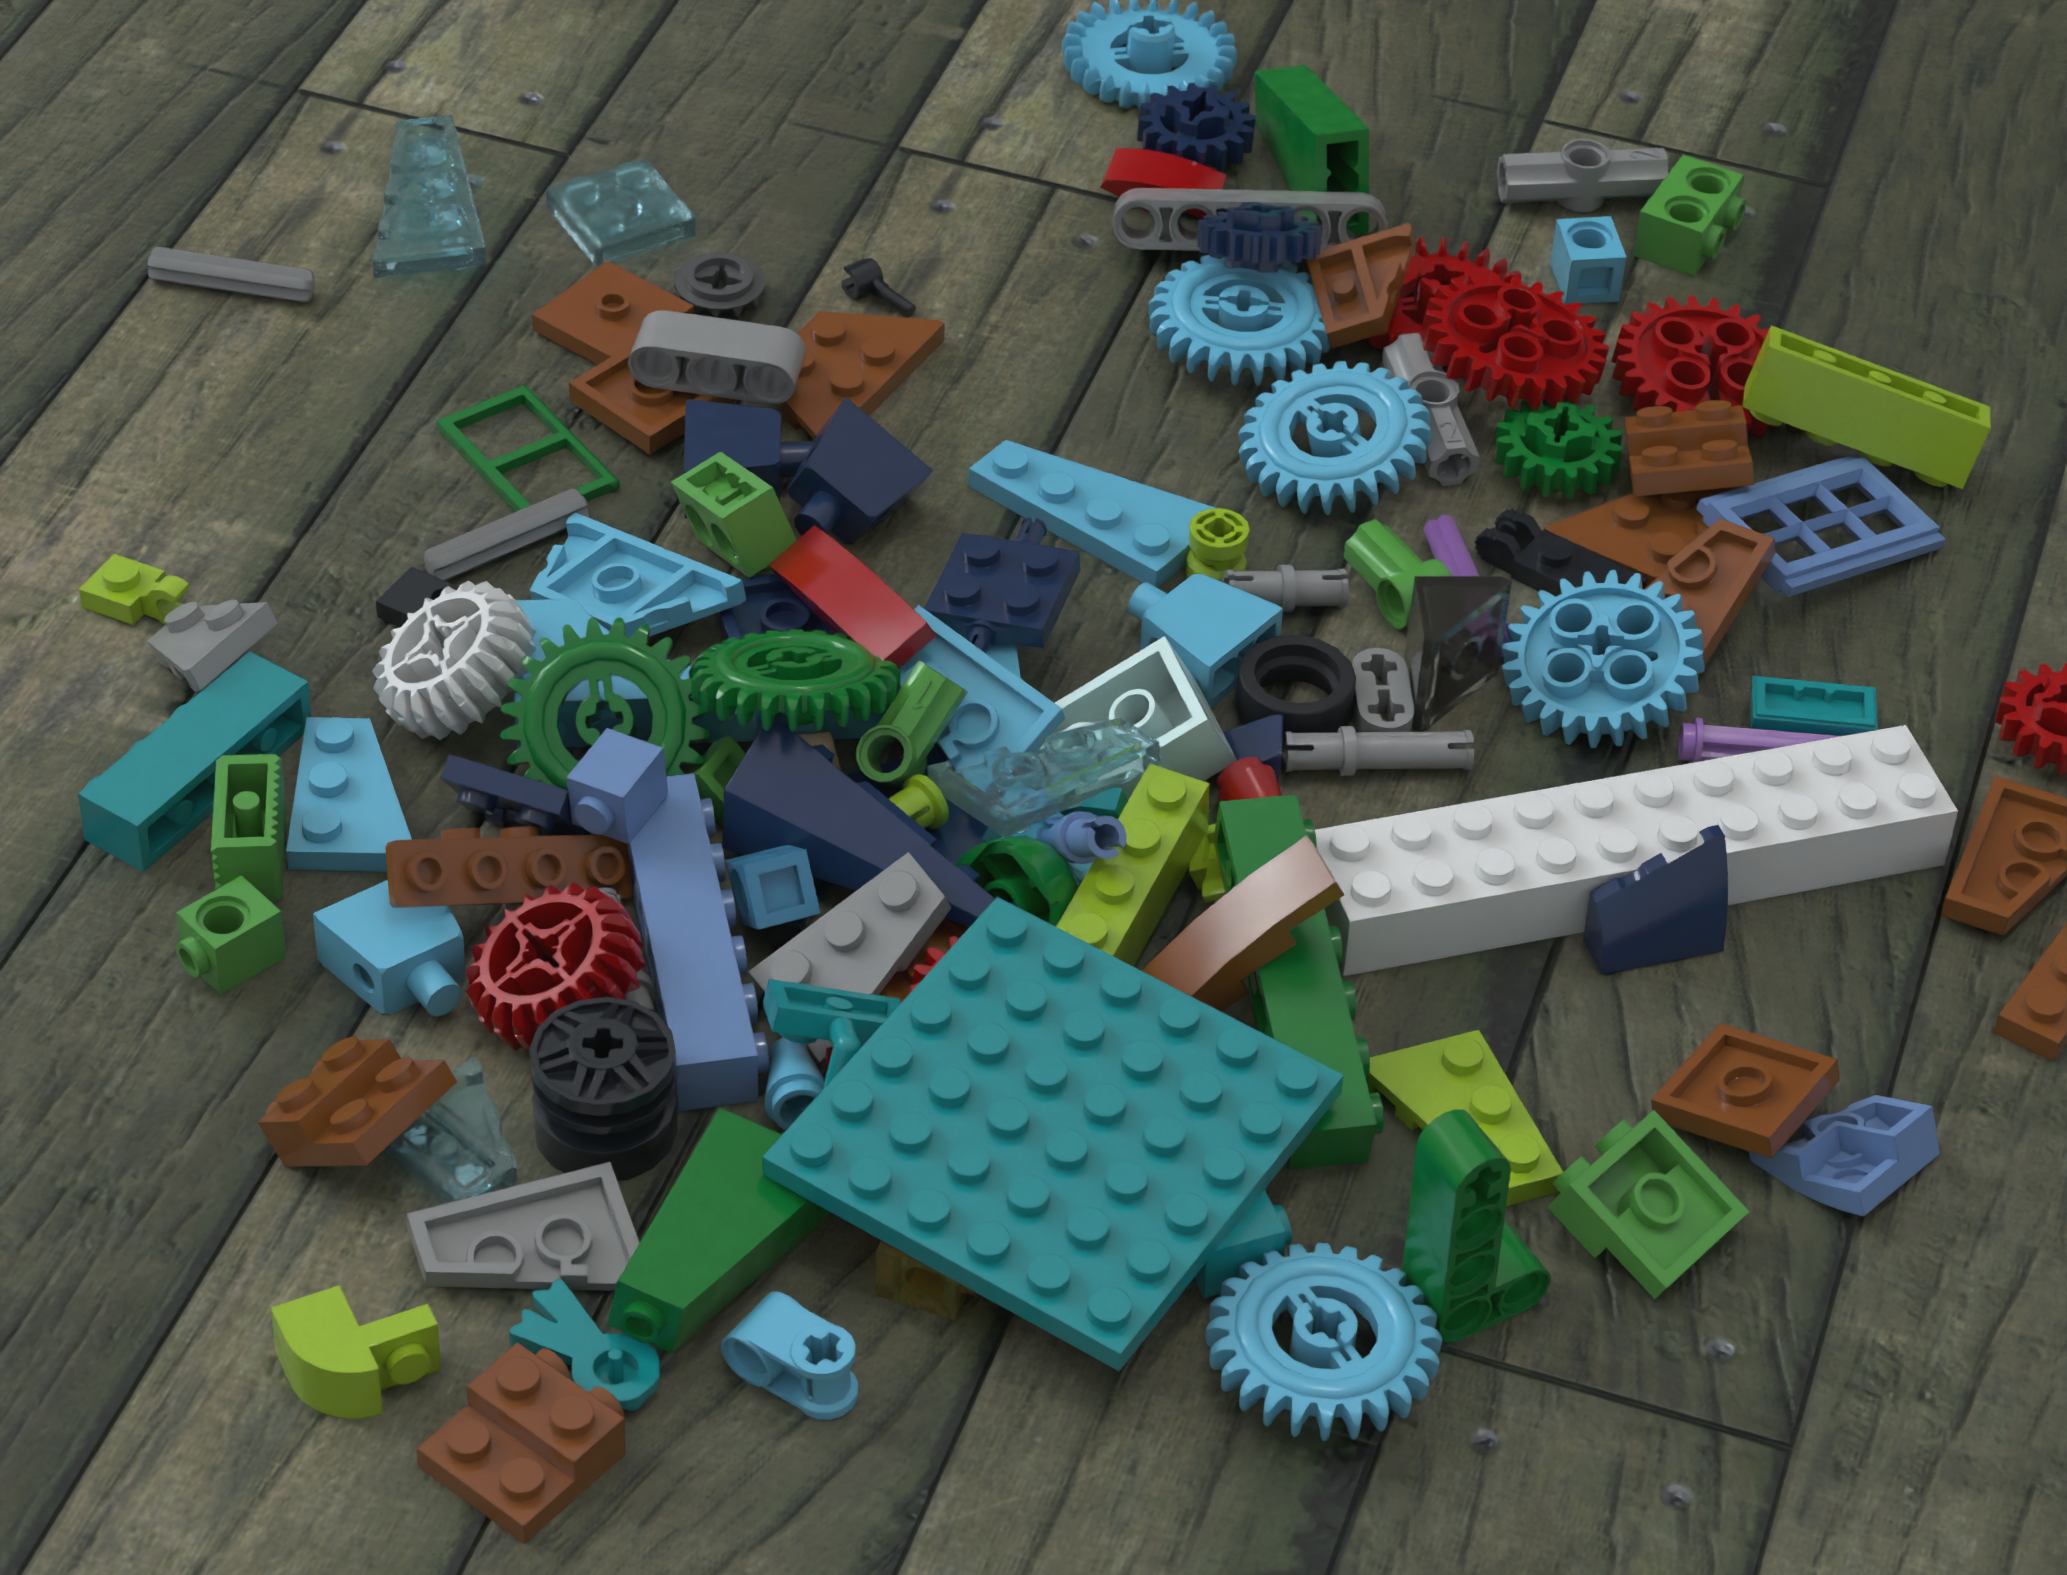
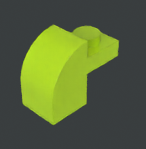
[271,1285,442,1419]

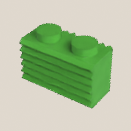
[211,754,287,902]

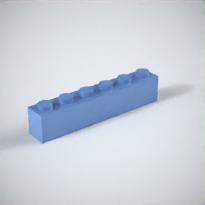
[627,773,769,1112]

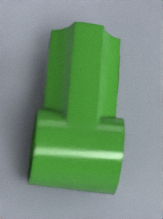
[1344,519,1457,629]
[856,660,968,789]

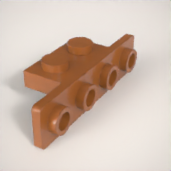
[385,826,633,908]

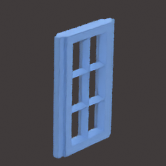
[1696,454,1946,597]

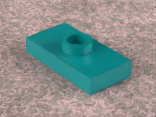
[1749,676,1878,736]

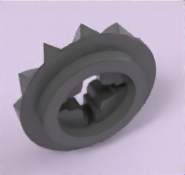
[674,253,765,318]

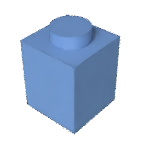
[566,728,668,844]

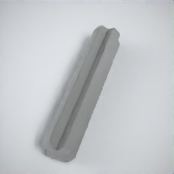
[147,247,315,303]
[423,489,589,581]

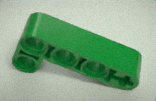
[1402,1109,1551,1343]

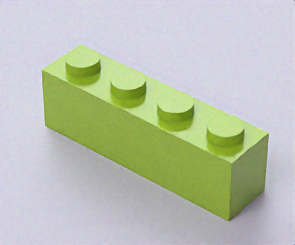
[1743,325,1991,489]
[1056,763,1210,967]

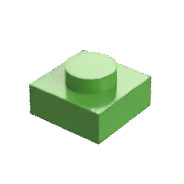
[689,735,746,827]

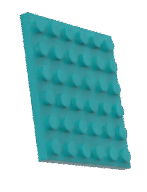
[762,897,1344,1371]

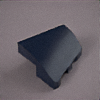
[1583,825,1728,974]

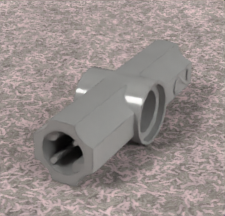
[1497,139,1668,213]
[1382,333,1479,486]

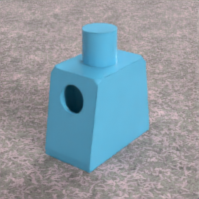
[1128,574,1283,709]
[313,880,466,1016]

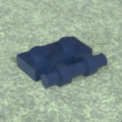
[441,754,591,836]

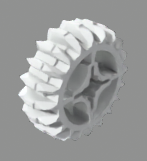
[372,580,537,740]

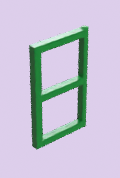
[436,385,620,512]

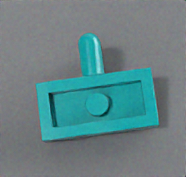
[763,979,901,1089]

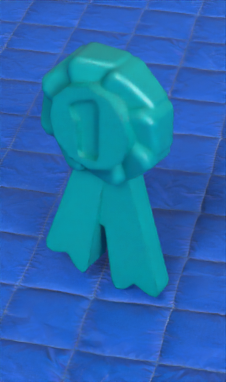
[509,1278,659,1411]

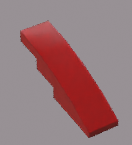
[769,525,936,669]

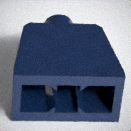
[787,397,933,544]
[684,400,813,518]

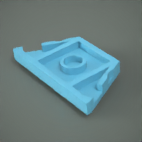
[530,512,746,638]

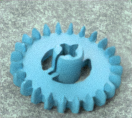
[1062,0,1237,111]
[1149,255,1336,386]
[1238,361,1432,516]
[1205,1243,1442,1442]

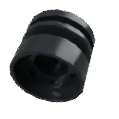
[530,997,678,1181]

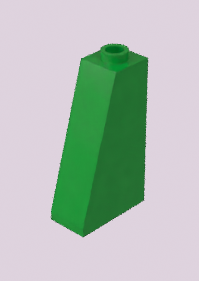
[1255,65,1369,234]
[607,1107,831,1353]

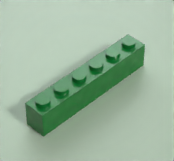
[1213,794,1384,1170]

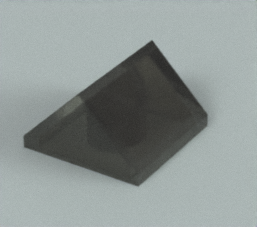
[1404,576,1512,732]

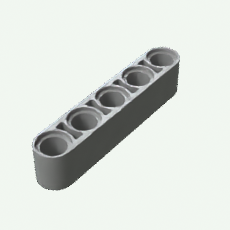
[1113,188,1388,251]

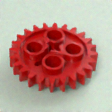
[1420,273,1609,410]
[1611,295,1779,438]

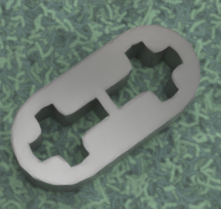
[1352,648,1414,732]

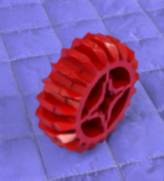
[465,882,646,1051]

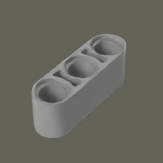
[628,310,807,404]

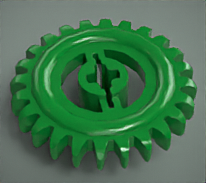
[500,618,711,790]
[689,629,900,732]

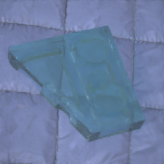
[383,1057,518,1203]

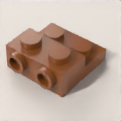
[1624,400,1754,497]
[257,1036,458,1167]
[416,1342,626,1544]

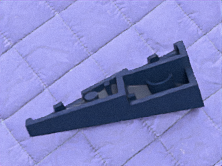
[722,712,1019,927]

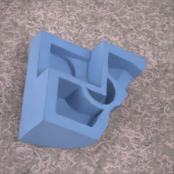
[1749,1095,1940,1217]

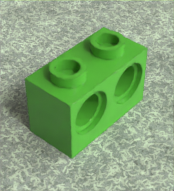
[1633,154,1747,277]
[671,451,797,578]

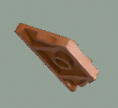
[771,311,945,441]
[1544,486,1752,587]

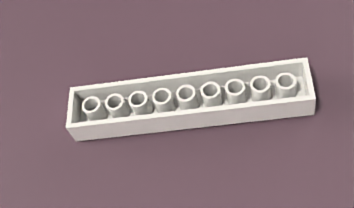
[1315,725,1958,977]

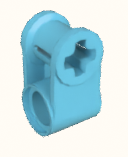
[720,1291,859,1420]

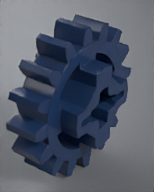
[1137,83,1256,172]
[1197,202,1322,273]

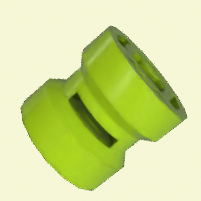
[1185,508,1250,582]

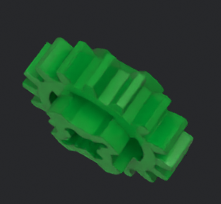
[1494,400,1623,499]

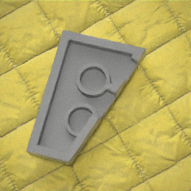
[749,852,951,1072]
[407,1162,639,1291]

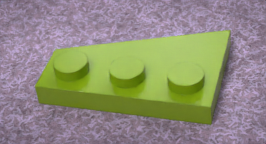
[1366,1030,1563,1206]

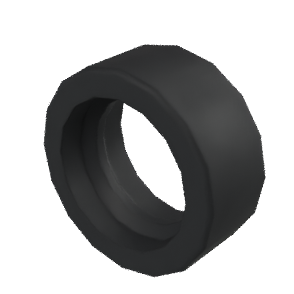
[1235,635,1356,734]

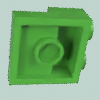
[1547,1110,1750,1299]

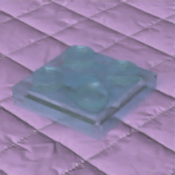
[546,158,696,267]

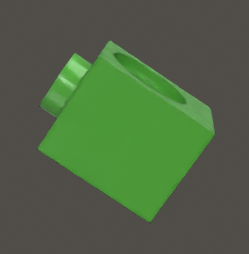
[175,875,286,995]

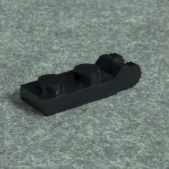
[1474,508,1647,597]

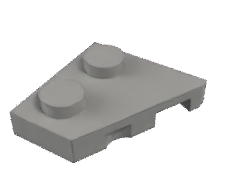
[147,600,278,691]

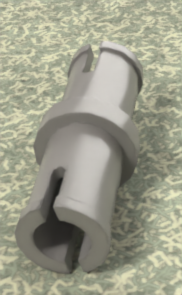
[1222,564,1349,613]

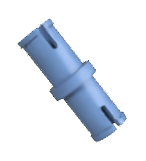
[1036,811,1126,864]

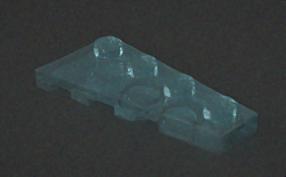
[372,115,487,278]

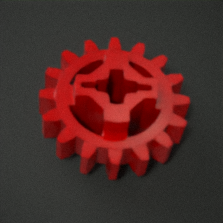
[1995,663,2067,776]

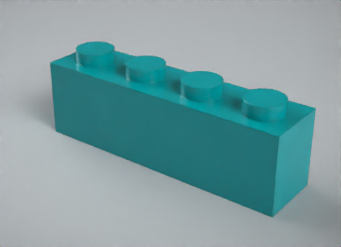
[78,651,312,872]

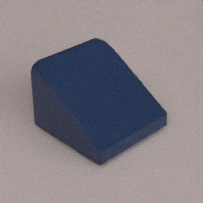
[1215,714,1283,784]

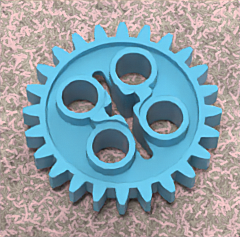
[1502,570,1705,748]

